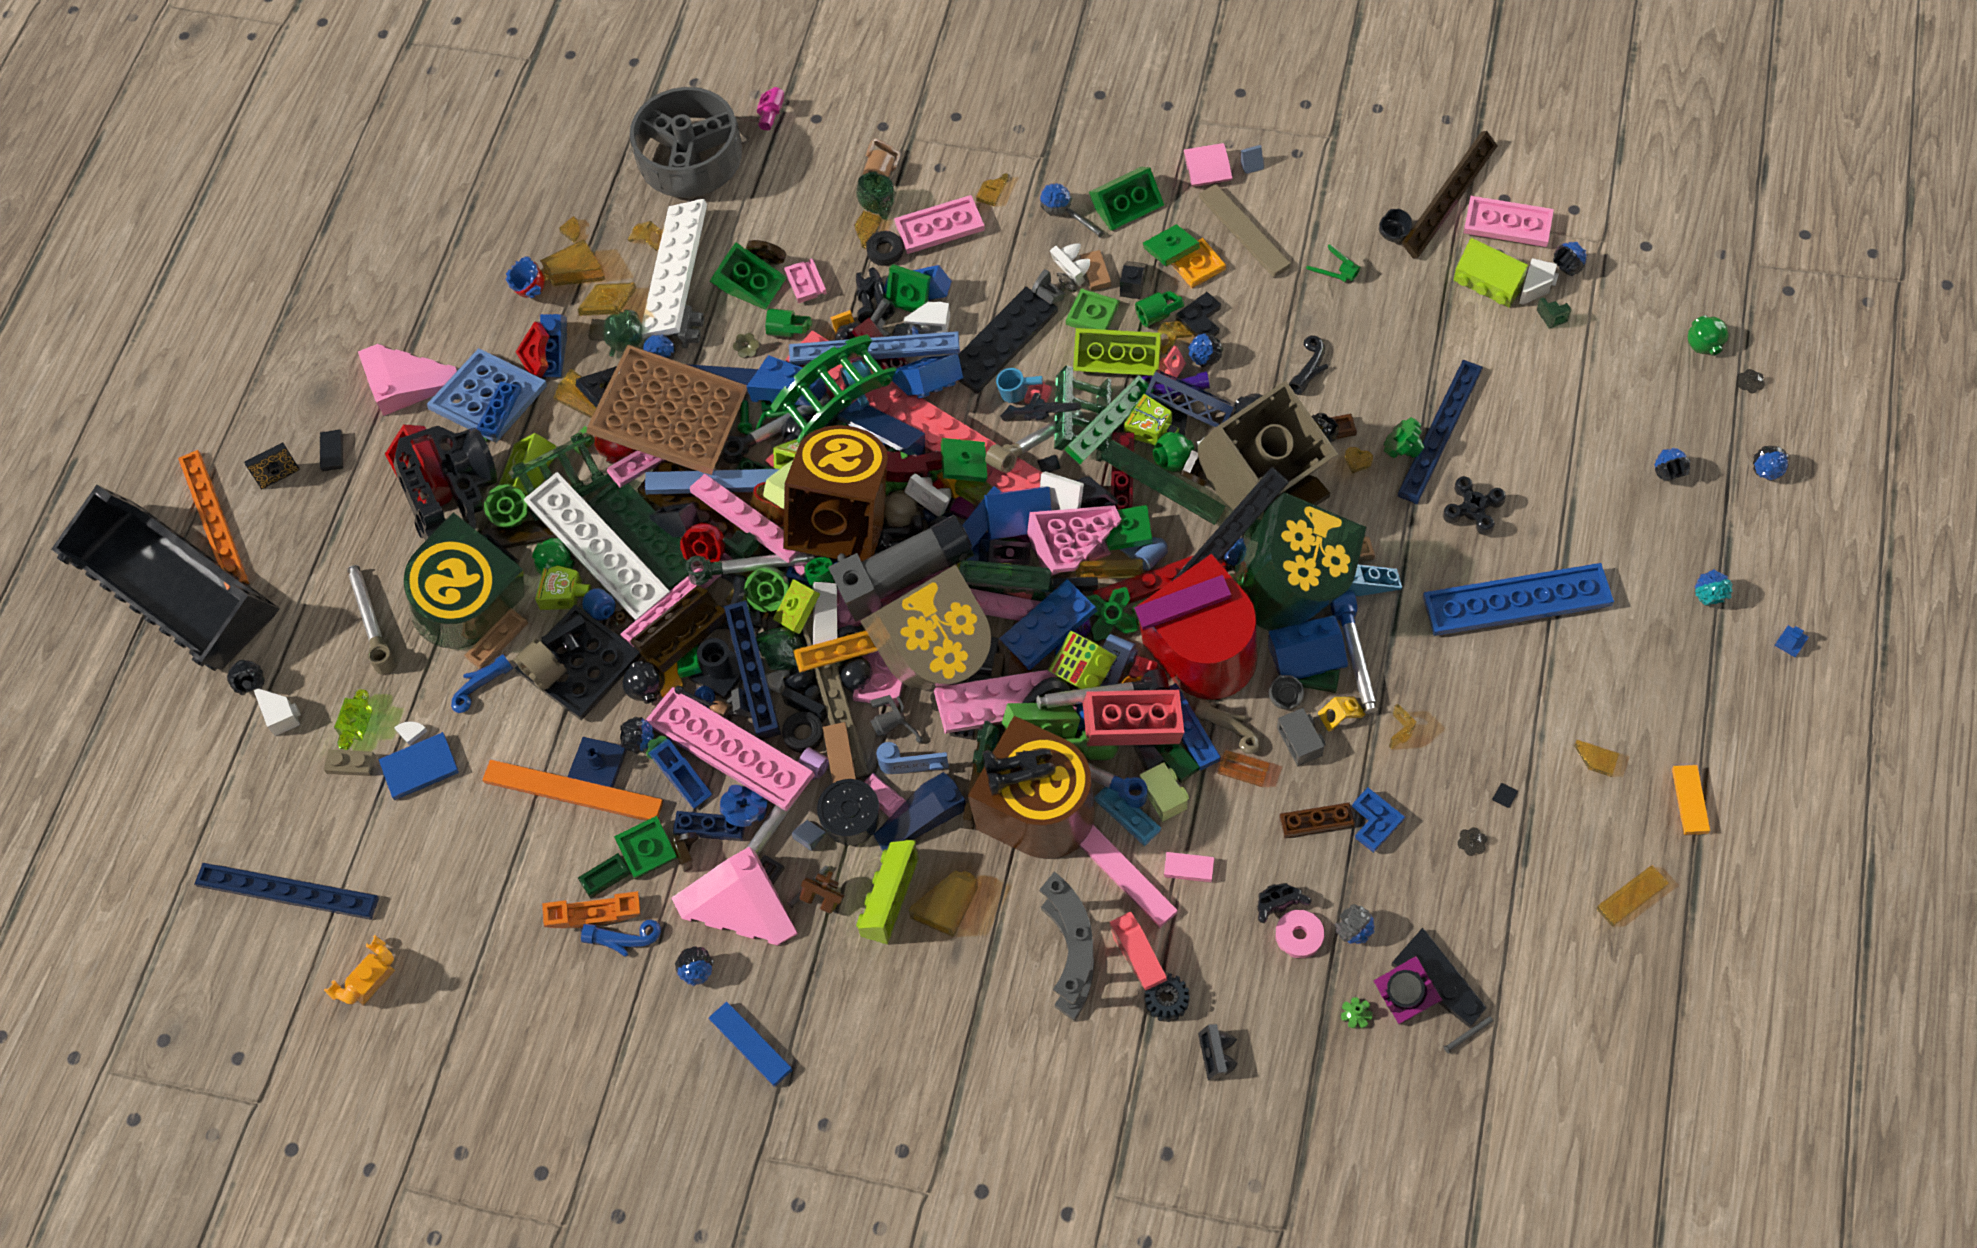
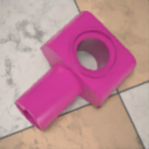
[757,87,784,131]

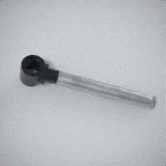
[722,393,831,464]
[1037,669,1170,709]

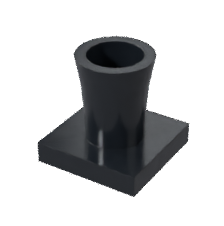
[688,638,742,700]

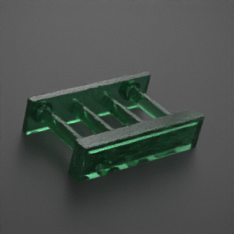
[1054,365,1113,462]
[508,432,613,521]

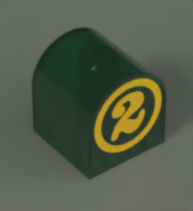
[404,512,524,649]

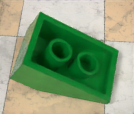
[709,242,787,310]

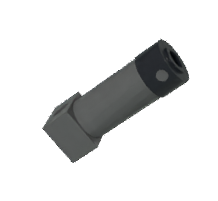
[828,515,974,622]

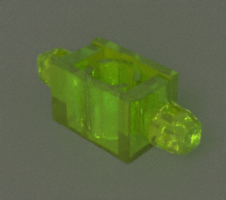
[334,689,373,750]

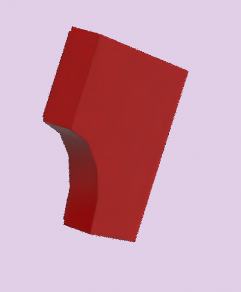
[516,321,549,378]

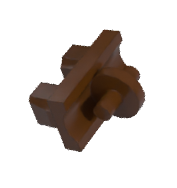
[800,871,845,914]

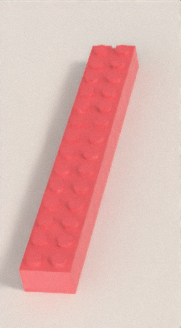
[786,331,1043,495]

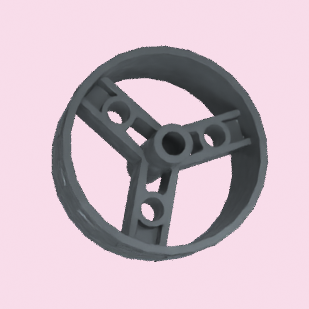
[630,87,742,198]

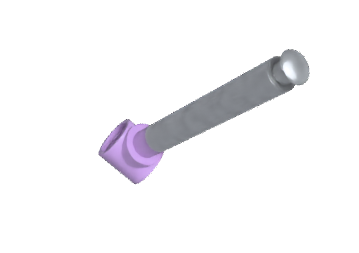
[746,747,829,856]

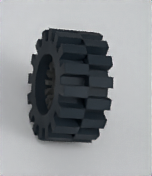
[1145,973,1189,1022]

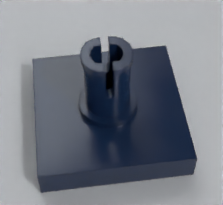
[567,737,627,788]

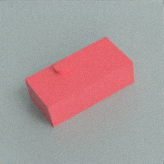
[1083,690,1184,746]

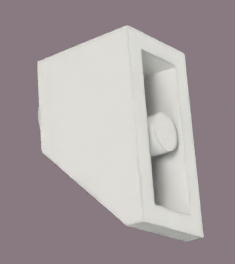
[1519,258,1559,305]
[904,302,950,334]
[254,689,301,736]

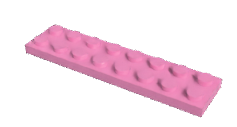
[646,687,815,812]

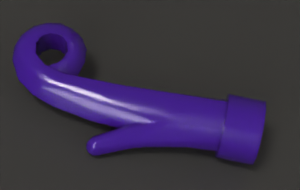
[1141,372,1210,401]

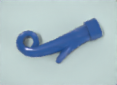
[451,654,513,713]
[581,919,661,957]

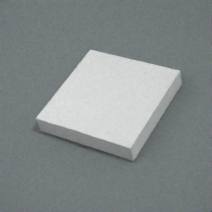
[1040,471,1084,511]

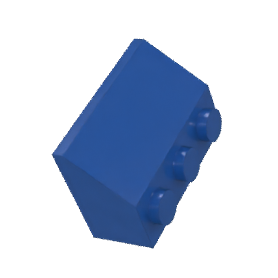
[892,353,963,398]
[1268,615,1348,679]

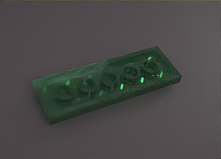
[588,481,697,591]

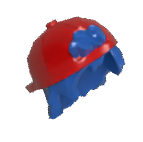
[506,256,545,298]

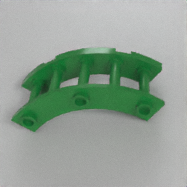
[770,334,897,443]

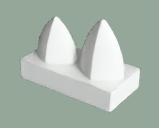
[1050,243,1090,286]
[905,473,952,516]

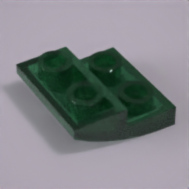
[973,721,1002,773]

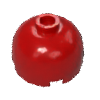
[595,436,636,464]
[680,523,726,569]

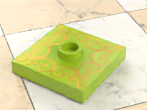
[773,579,820,634]

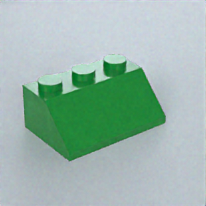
[1089,167,1164,231]

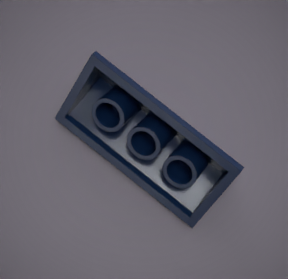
[836,399,925,456]

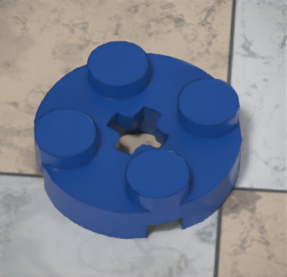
[720,785,767,827]

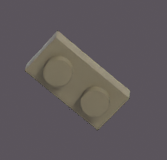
[324,749,376,776]

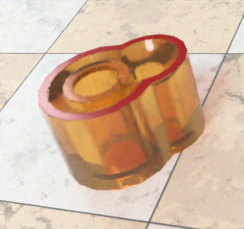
[751,482,784,527]

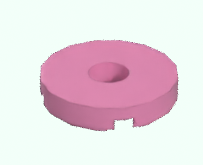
[1275,910,1324,958]

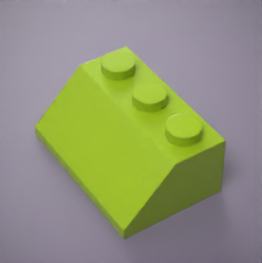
[1454,238,1528,308]
[498,433,556,497]

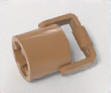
[863,138,900,186]

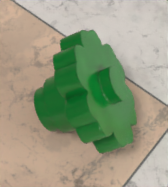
[1383,417,1424,458]

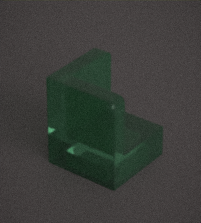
[1537,297,1572,329]
[722,530,760,558]

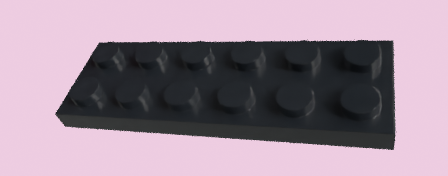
[957,286,1058,394]

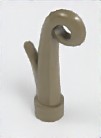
[1195,699,1260,754]

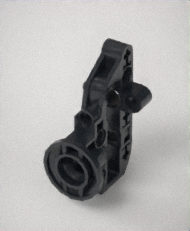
[394,426,497,572]

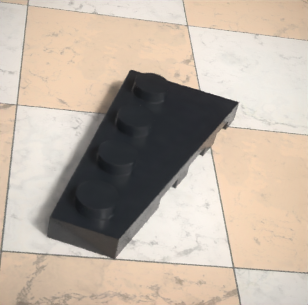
[1391,927,1486,1028]

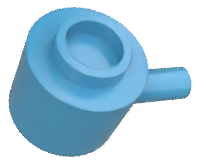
[840,360,872,408]
[996,368,1043,403]

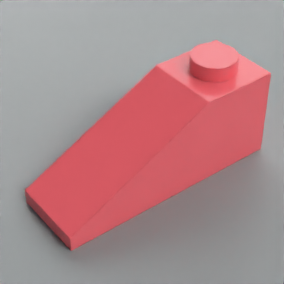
[1109,912,1167,991]

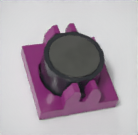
[1373,956,1442,1025]

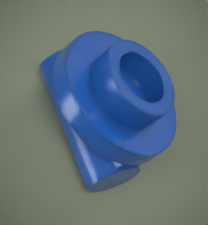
[694,686,715,708]

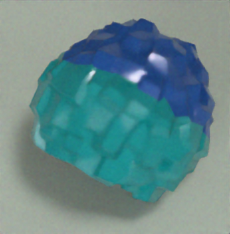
[1694,569,1733,606]

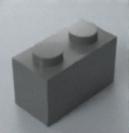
[1277,708,1326,766]

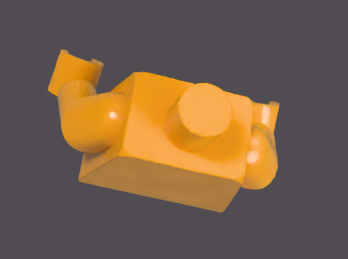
[324,935,395,1006]

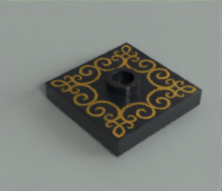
[244,442,300,490]

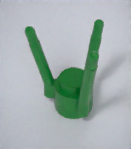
[1306,244,1361,282]

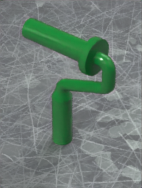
[737,400,789,435]

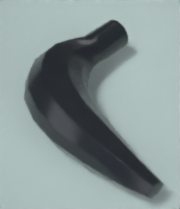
[721,572,748,624]
[1022,677,1079,707]

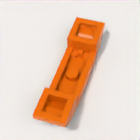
[542,891,640,928]

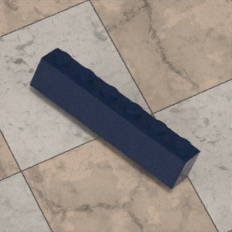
[724,601,781,740]

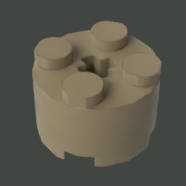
[513,638,567,692]

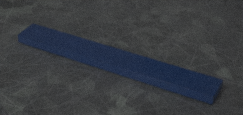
[1397,360,1483,504]
[194,863,379,920]

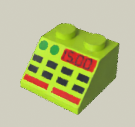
[1048,631,1117,689]

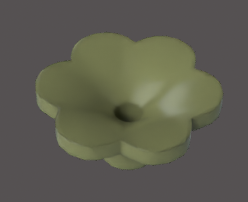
[733,333,759,358]

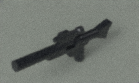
[1000,393,1081,421]

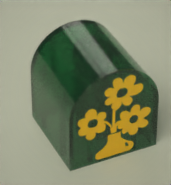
[1234,492,1367,631]

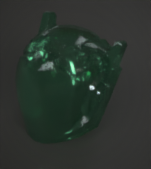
[856,172,895,220]
[603,310,643,357]
[756,627,803,670]

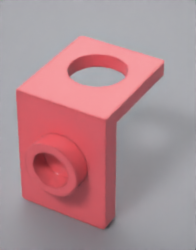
[1159,346,1186,378]

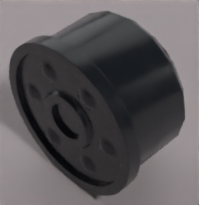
[817,779,879,845]

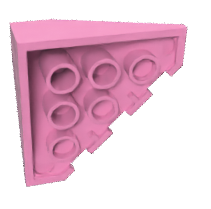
[358,344,457,416]
[1027,506,1121,573]
[672,847,798,946]

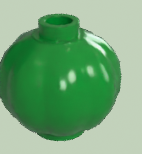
[1687,315,1729,356]
[1153,432,1194,472]
[532,538,575,575]

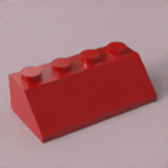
[385,424,453,506]

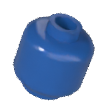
[582,588,616,621]

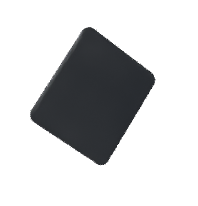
[1037,455,1061,472]
[1492,783,1518,808]

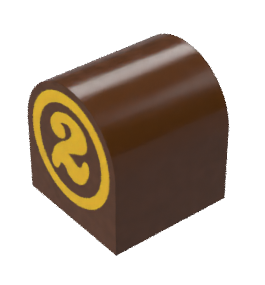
[783,425,888,561]
[968,716,1095,859]

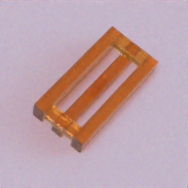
[1218,750,1270,787]

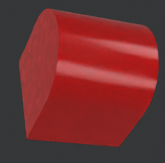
[1137,554,1258,700]

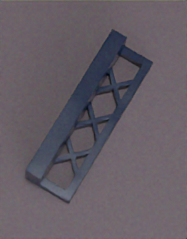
[1145,369,1235,427]

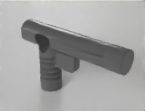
[871,298,891,337]

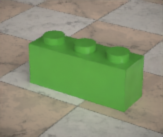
[1002,703,1080,738]

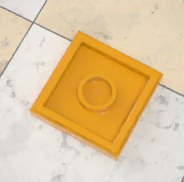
[1171,238,1226,288]

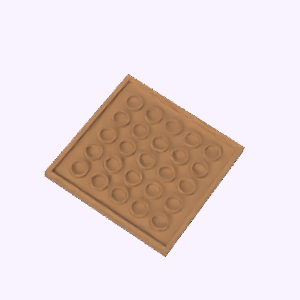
[586,345,748,476]

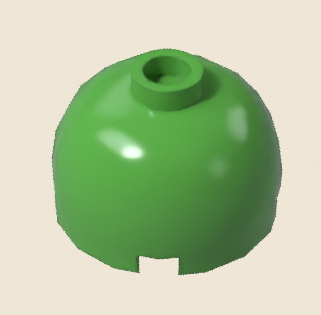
[484,484,530,529]
[745,567,790,612]

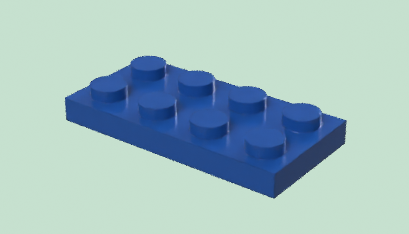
[999,579,1097,670]

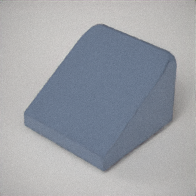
[1240,145,1264,174]
[791,820,826,851]

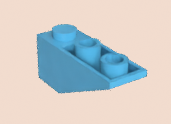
[1327,563,1402,597]

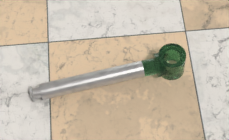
[686,552,816,585]

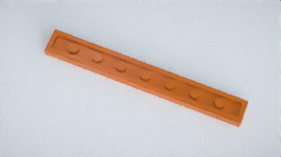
[178,450,250,591]
[482,760,664,821]

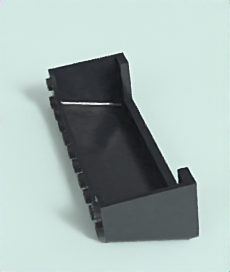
[51,485,280,671]

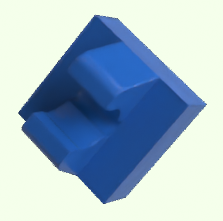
[1775,625,1809,657]

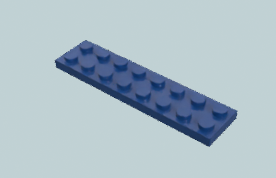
[1423,563,1614,636]

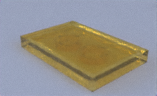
[578,282,636,316]

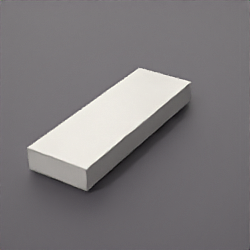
[813,582,837,645]

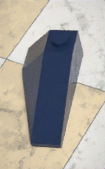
[873,772,966,851]

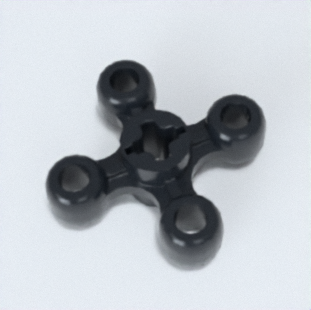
[1443,476,1506,536]

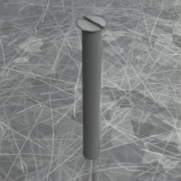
[1066,207,1104,238]
[787,865,830,909]
[1443,1016,1493,1054]

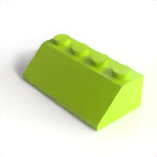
[1073,328,1162,376]
[856,840,919,945]

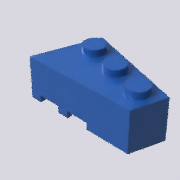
[746,355,827,406]

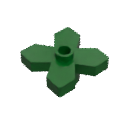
[1086,587,1138,642]

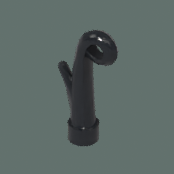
[1289,335,1329,395]

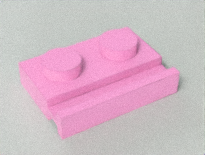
[784,259,827,304]

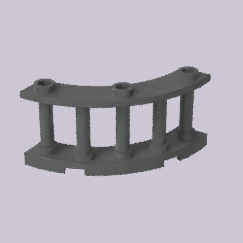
[1039,872,1094,1021]

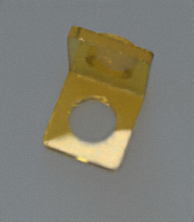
[627,221,663,251]
[1157,321,1193,354]
[1389,704,1416,749]

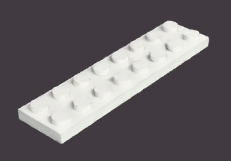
[639,199,707,339]
[523,472,670,621]

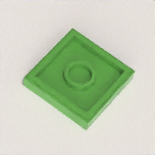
[1066,289,1120,330]

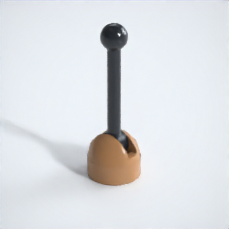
[674,686,728,717]

